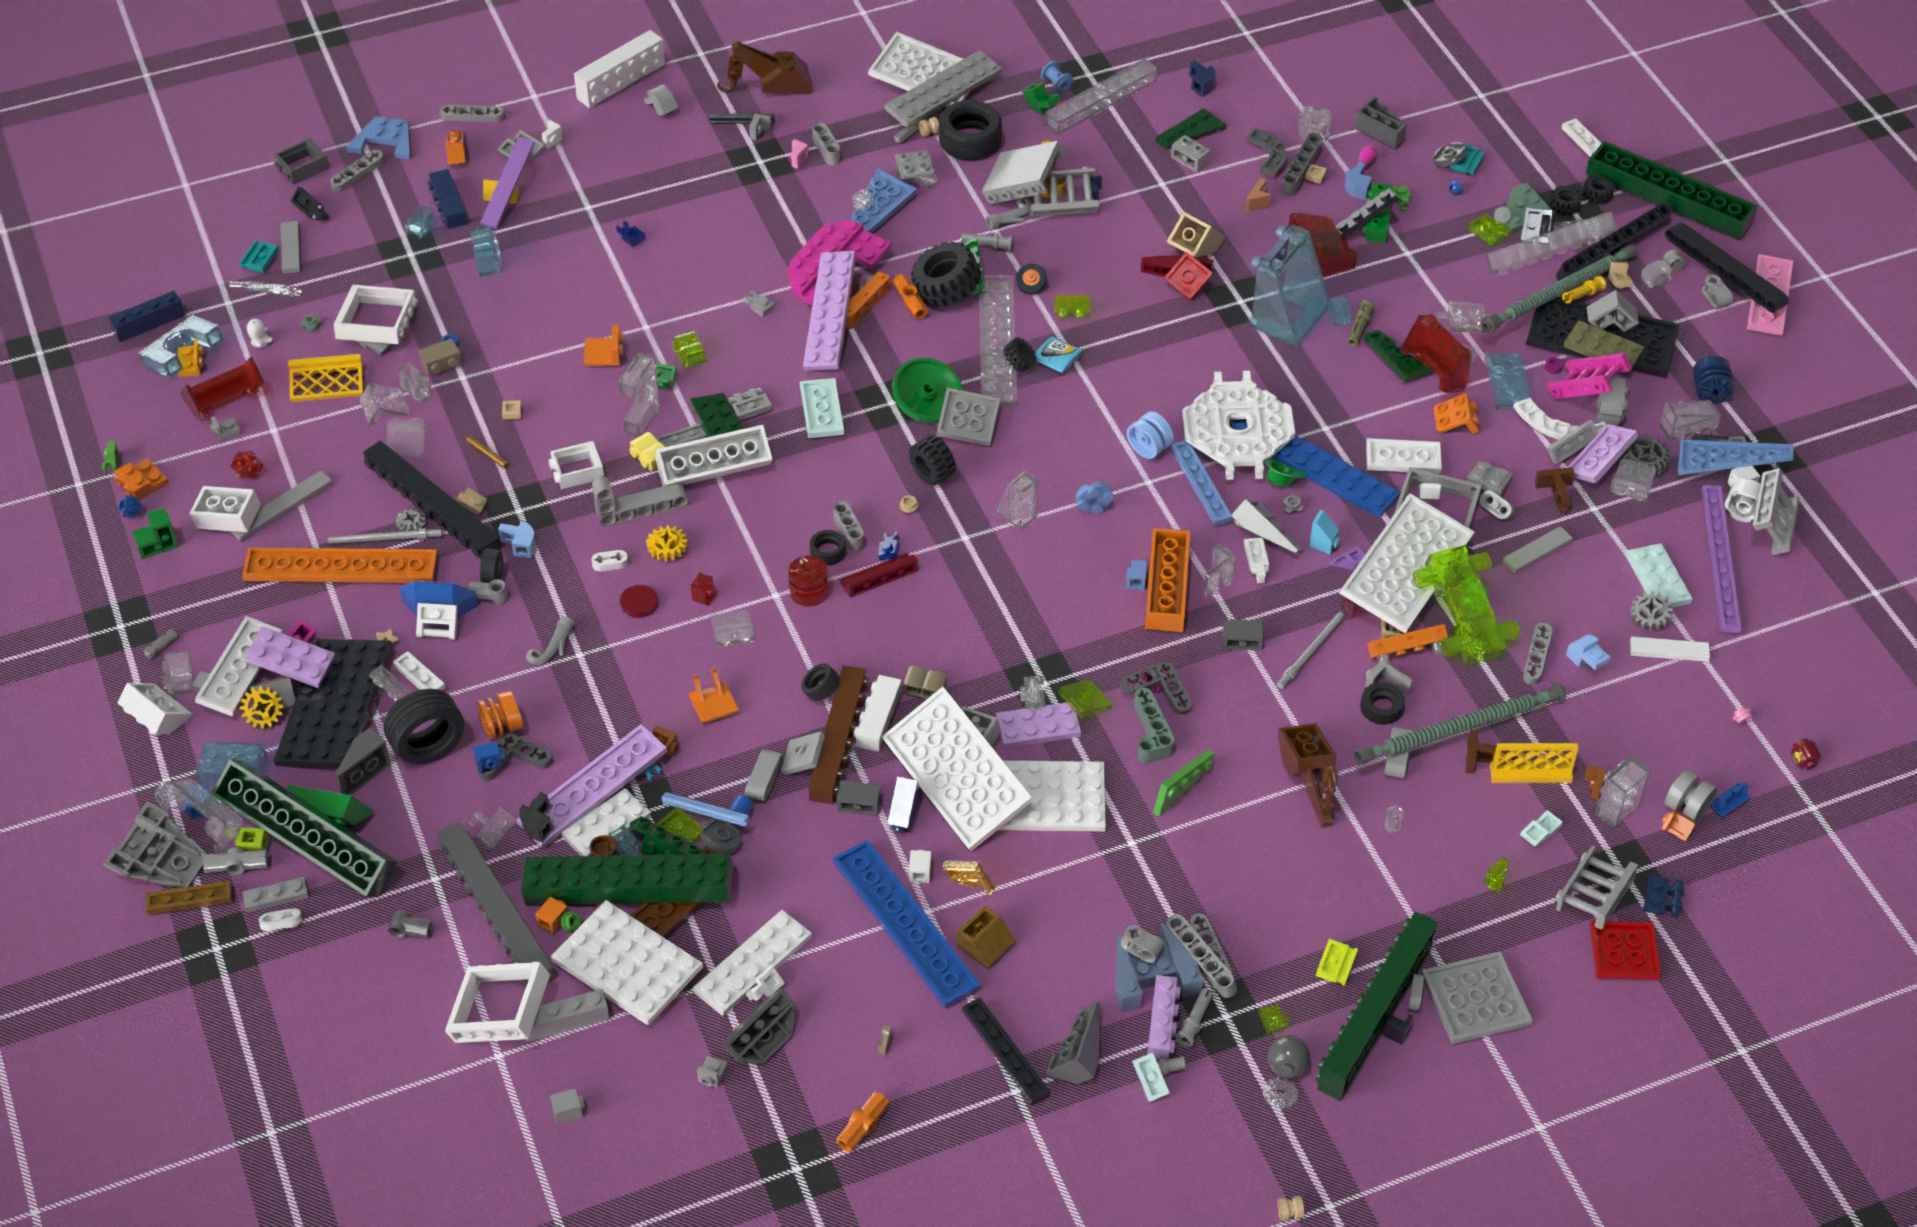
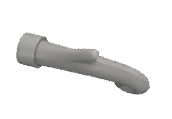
[986,197,1032,229]
[526,616,575,665]

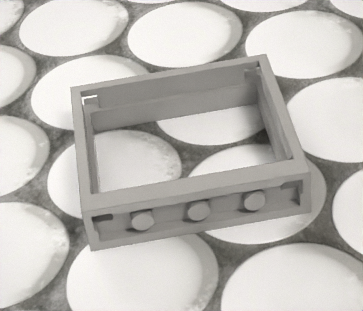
[1394,467,1482,529]

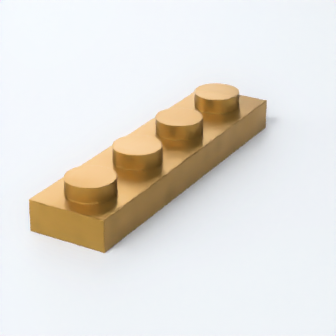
[146,881,232,915]

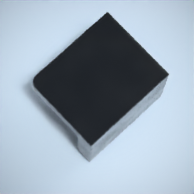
[1382,1014,1413,1045]

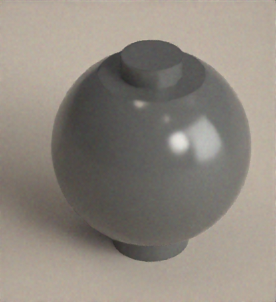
[1267,1035,1311,1079]

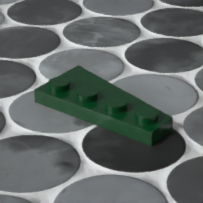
[1156,108,1227,150]
[1364,330,1435,383]

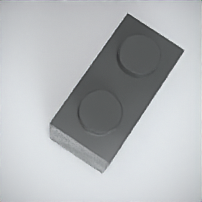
[1222,619,1263,651]
[837,780,881,816]

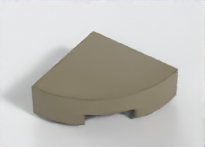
[878,1024,892,1055]

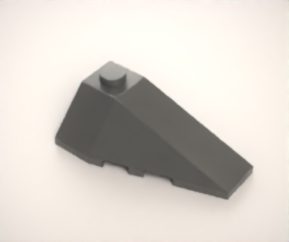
[1045,1001,1100,1084]

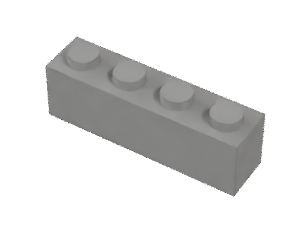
[525,989,609,1042]

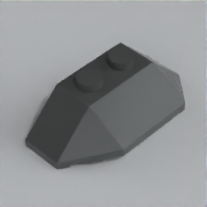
[723,988,796,1064]

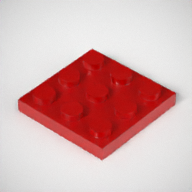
[1589,921,1661,980]

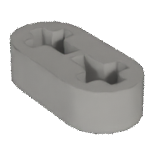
[1408,974,1424,1011]

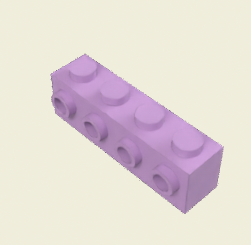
[1147,975,1181,1061]

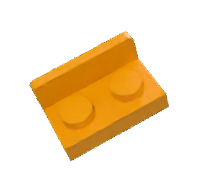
[177,338,204,377]

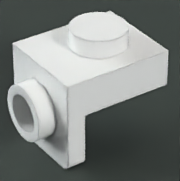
[542,120,562,149]

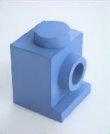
[1126,560,1147,590]

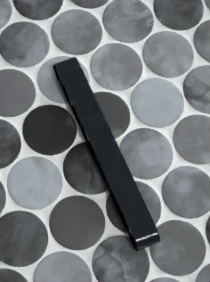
[1556,203,1673,281]
[1665,222,1789,313]

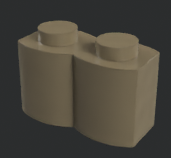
[903,666,947,699]

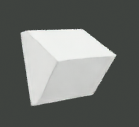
[1420,483,1441,499]

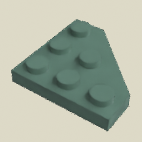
[1502,182,1551,233]

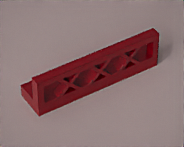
[840,553,918,598]

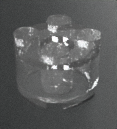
[1297,106,1332,141]

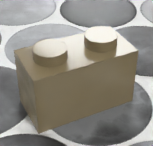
[418,339,462,376]

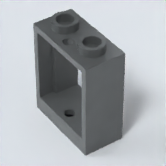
[274,138,329,184]

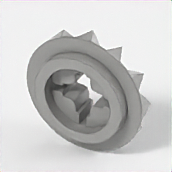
[396,508,426,532]

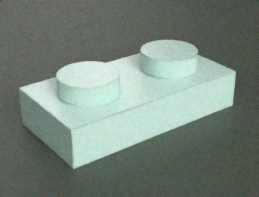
[1132,1052,1169,1102]

